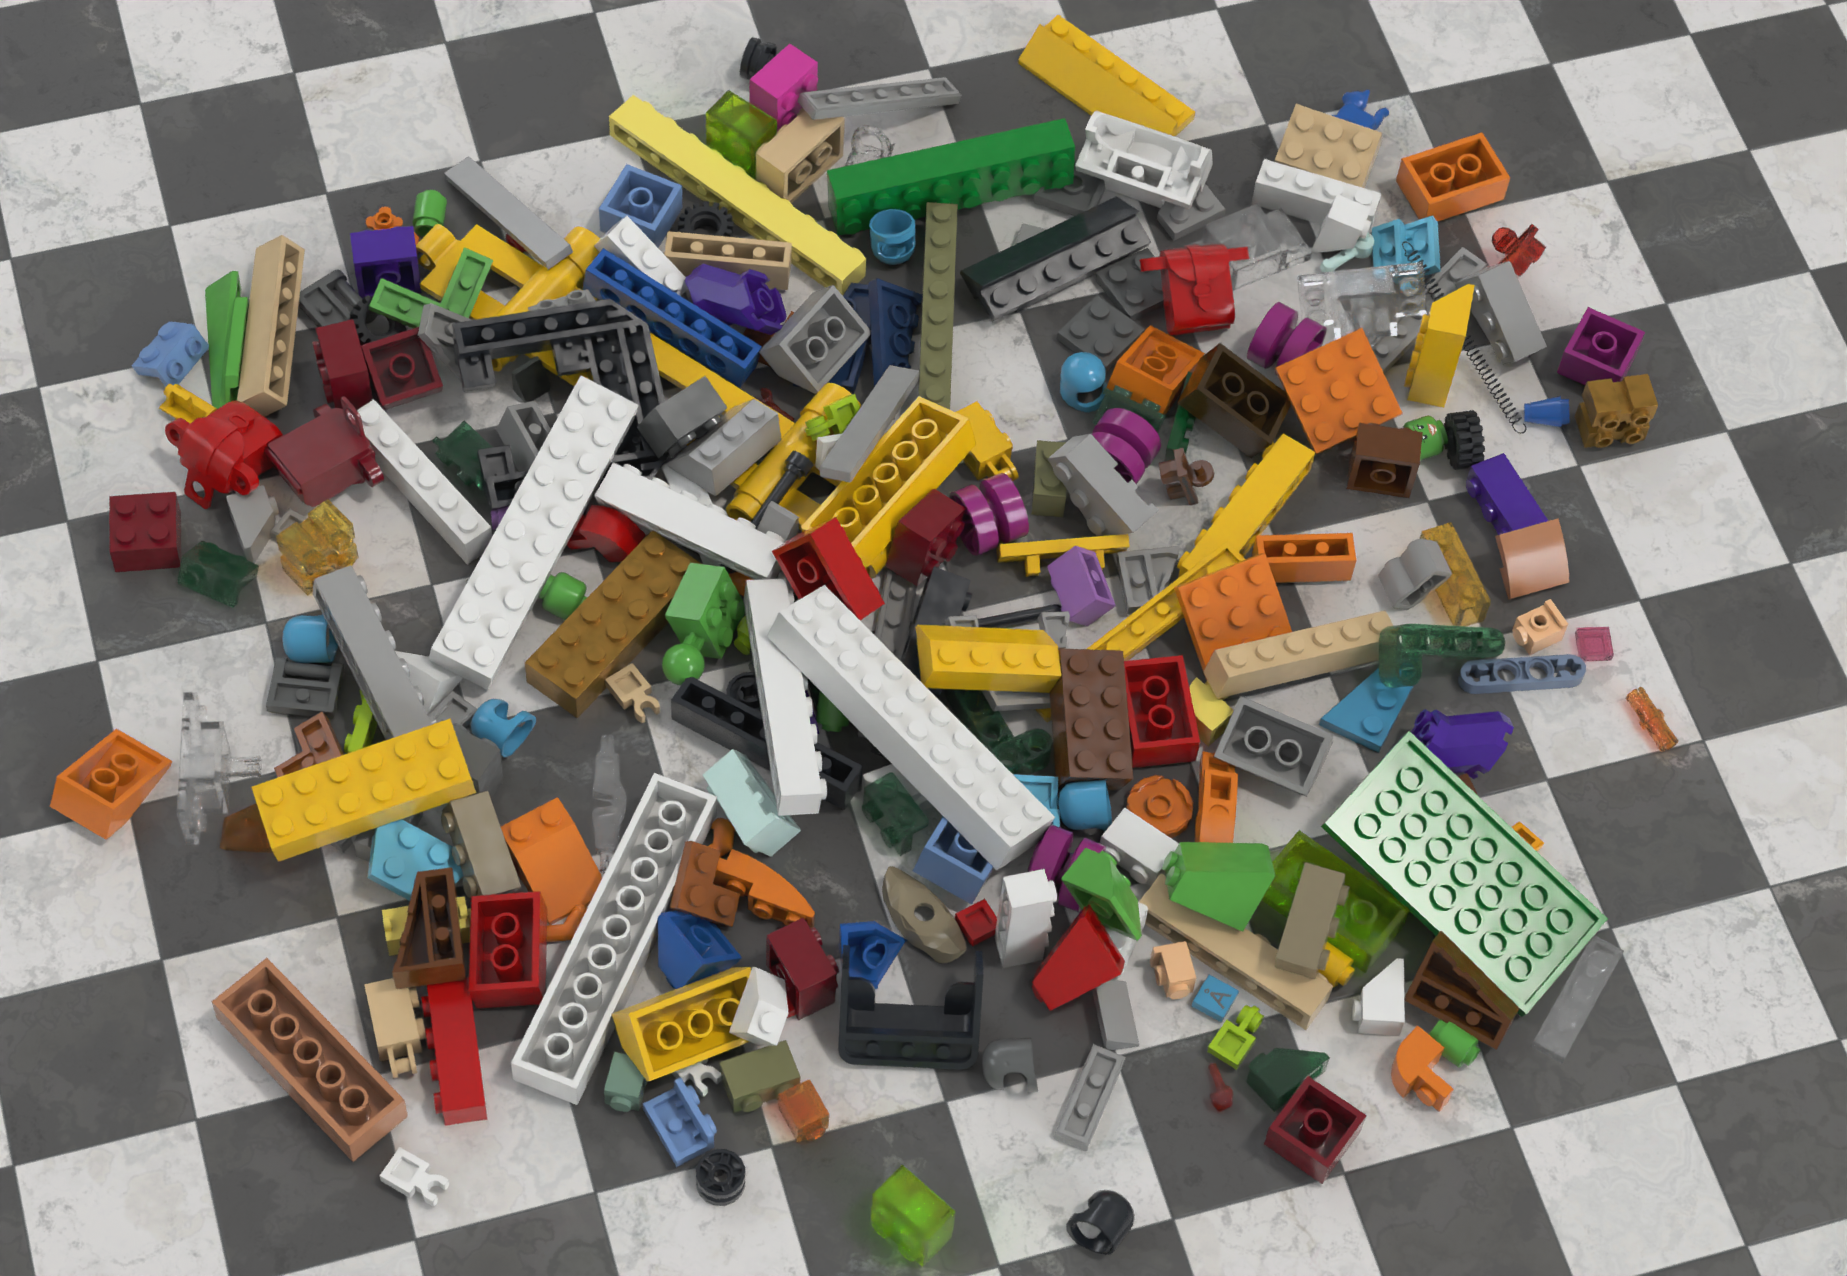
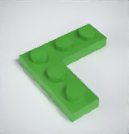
[368,248,493,328]

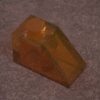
[220,803,273,853]

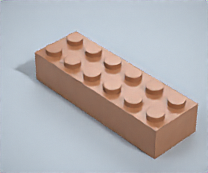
[212,958,408,1162]

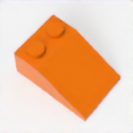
[1105,325,1205,420]
[50,728,172,840]
[501,797,602,925]

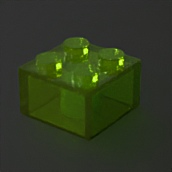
[706,90,777,180]
[870,1164,956,1267]

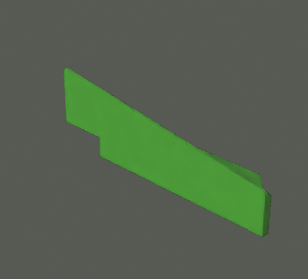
[205,271,249,409]

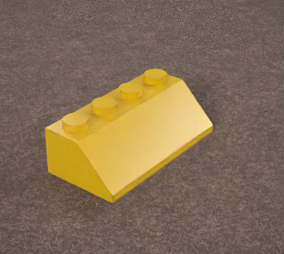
[1404,284,1475,408]
[916,625,1062,693]
[612,967,751,1081]

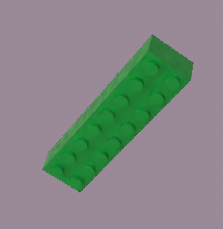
[827,118,1075,236]

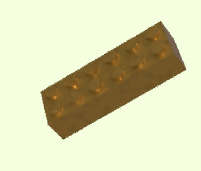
[525,530,701,718]

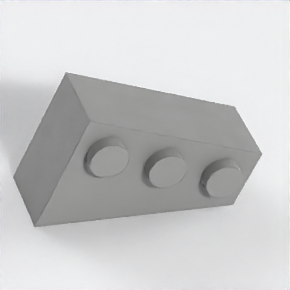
[1454,261,1547,364]
[1048,434,1159,536]

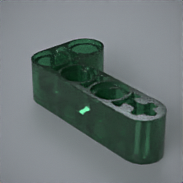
[1379,623,1506,688]
[944,689,1053,775]

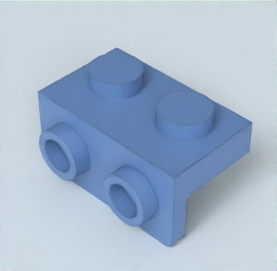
[132,321,209,387]
[643,1077,717,1167]

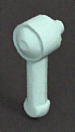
[1320,232,1374,275]

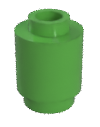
[412,190,447,237]
[816,690,849,732]
[1429,1019,1481,1068]

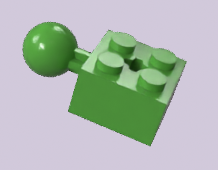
[662,563,745,686]

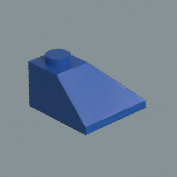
[658,911,742,989]

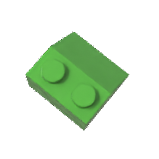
[1061,848,1142,941]

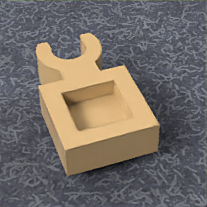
[605,663,660,723]

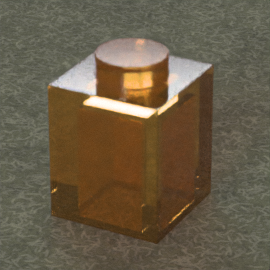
[778,1079,829,1143]

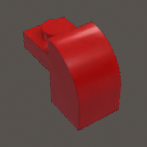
[567,505,645,563]

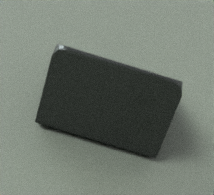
[511,356,551,403]

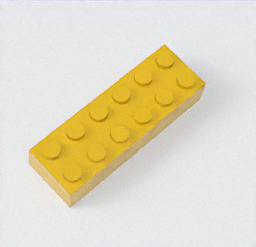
[800,396,976,569]
[251,718,476,862]

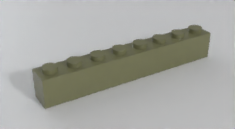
[918,203,958,410]

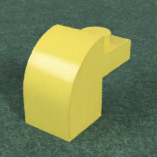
[1189,677,1234,747]

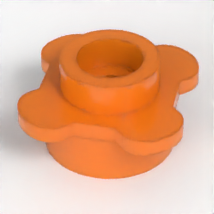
[365,207,403,230]

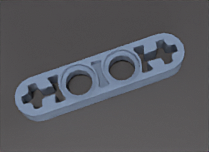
[1458,654,1586,694]

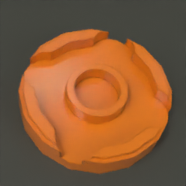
[1126,775,1193,838]

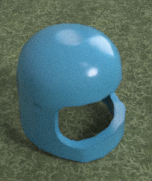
[870,209,916,265]
[1060,352,1108,412]
[282,614,338,663]
[471,699,536,758]
[1059,780,1112,831]

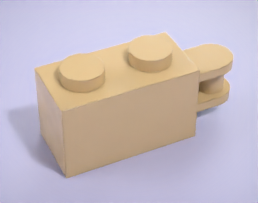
[364,978,426,1079]

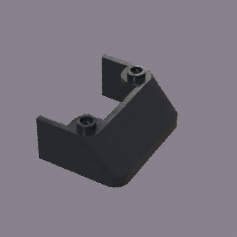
[838,945,984,1069]

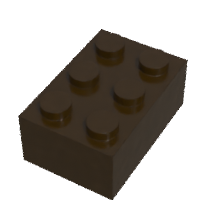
[1177,343,1291,459]

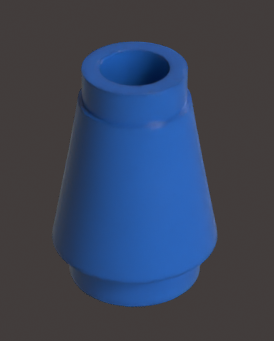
[1524,396,1570,427]

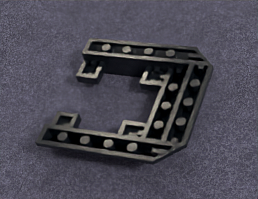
[452,299,669,510]

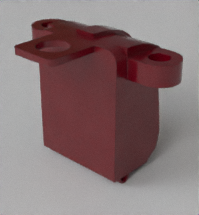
[264,396,384,507]

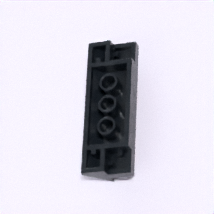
[959,196,1151,321]

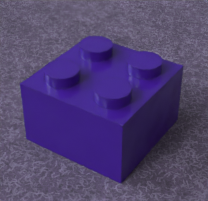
[350,226,422,299]

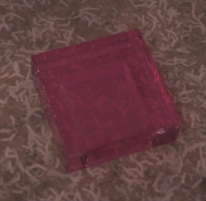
[1575,627,1614,661]

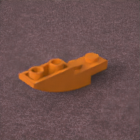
[1195,751,1238,843]
[713,849,815,928]

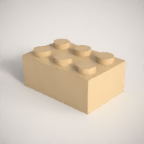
[1275,104,1382,188]
[755,108,845,203]

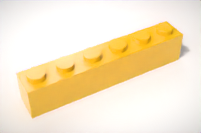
[1177,434,1315,578]

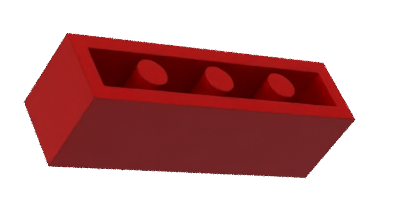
[421,977,487,1126]

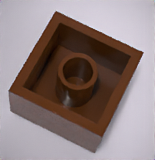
[1347,423,1423,498]

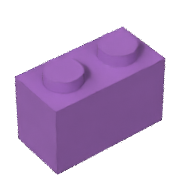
[1047,546,1116,626]

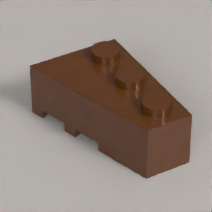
[392,867,466,989]
[1404,930,1519,1050]

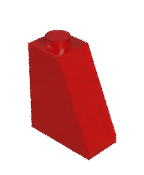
[1032,904,1125,1011]

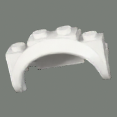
[1075,111,1213,209]

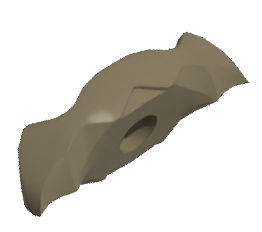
[882,866,967,963]

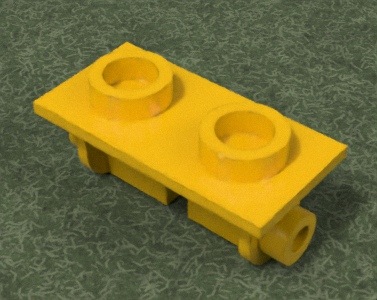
[159,384,217,424]

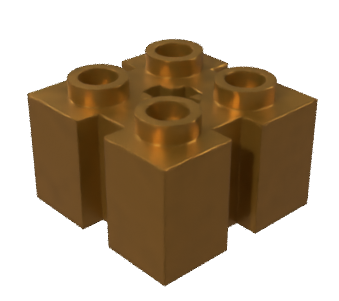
[1575,374,1658,448]

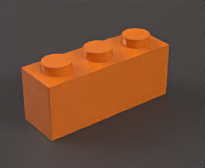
[1251,533,1357,583]

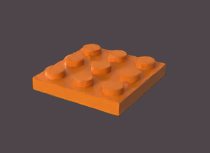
[1275,328,1403,455]
[1174,553,1292,680]

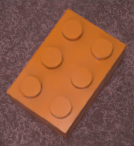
[1396,132,1510,221]

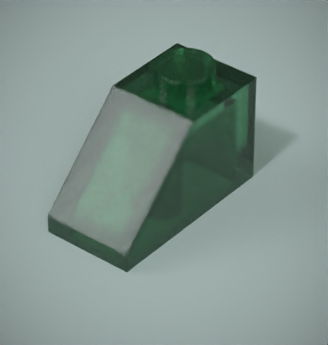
[1246,1048,1330,1112]

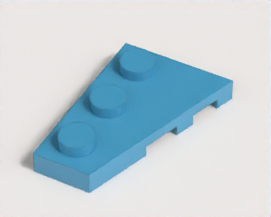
[1319,657,1421,753]

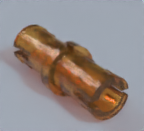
[1625,687,1679,752]

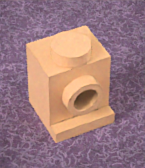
[1512,599,1568,656]
[1150,941,1196,999]

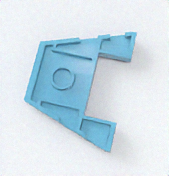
[367,819,464,901]

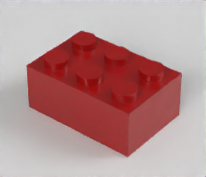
[772,517,885,620]
[1124,655,1200,768]
[469,891,547,1009]

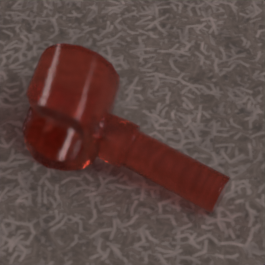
[754,388,795,422]
[1208,1063,1233,1112]

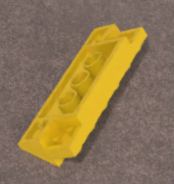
[1018,14,1195,137]

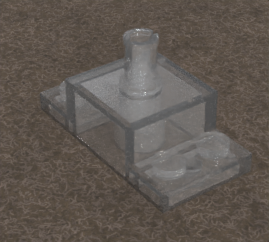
[1182,204,1312,291]
[1297,262,1426,346]
[177,692,262,845]

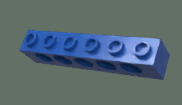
[583,248,762,388]

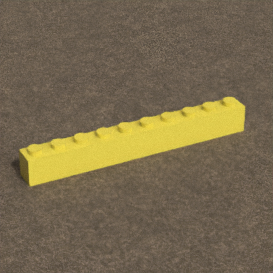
[609,95,866,296]

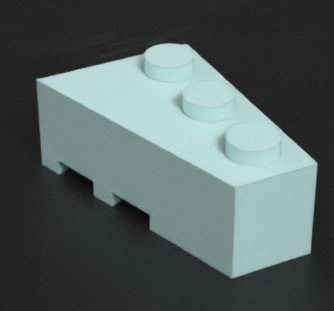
[703,749,801,857]

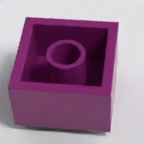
[1557,307,1645,386]

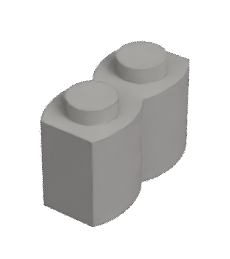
[1378,538,1452,610]

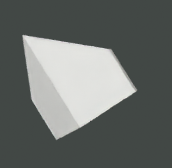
[395,651,462,715]

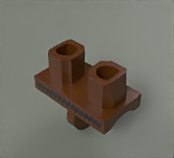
[1159,448,1215,505]

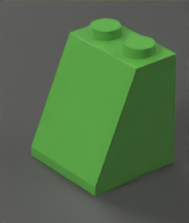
[1163,842,1275,932]

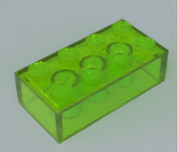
[1262,830,1410,973]

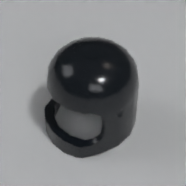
[1066,1190,1135,1255]

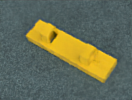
[996,534,1130,577]

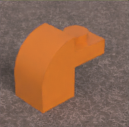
[1391,1025,1454,1112]

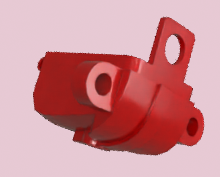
[1139,244,1249,336]
[165,400,283,509]

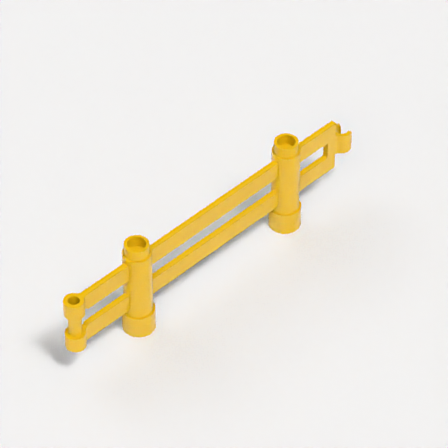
[416,224,893,578]

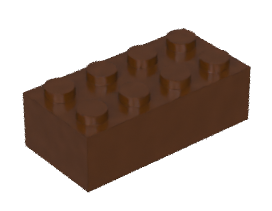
[1049,648,1133,790]

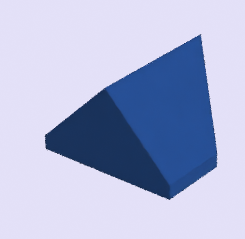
[839,921,906,989]

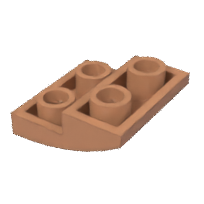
[1495,518,1569,600]

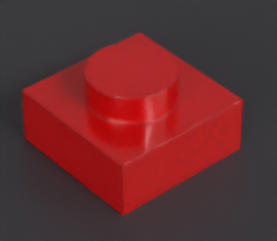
[955,899,997,946]

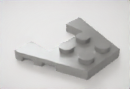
[945,611,1070,711]

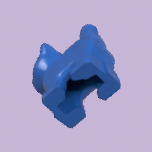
[1332,90,1389,130]

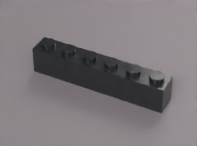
[871,567,972,758]
[671,677,863,810]

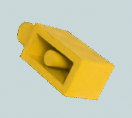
[956,401,1019,481]

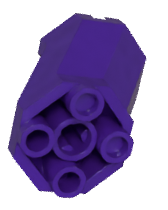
[685,263,787,335]
[1399,709,1514,779]

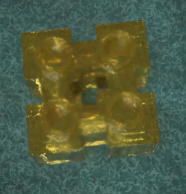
[276,499,359,596]

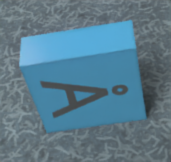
[1192,975,1239,1023]

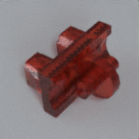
[1492,224,1547,277]

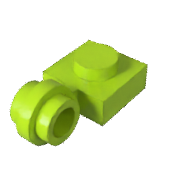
[805,394,860,441]
[1207,1005,1264,1070]

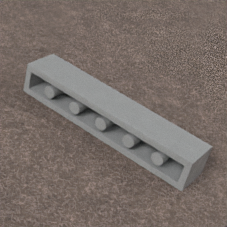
[313,565,437,740]

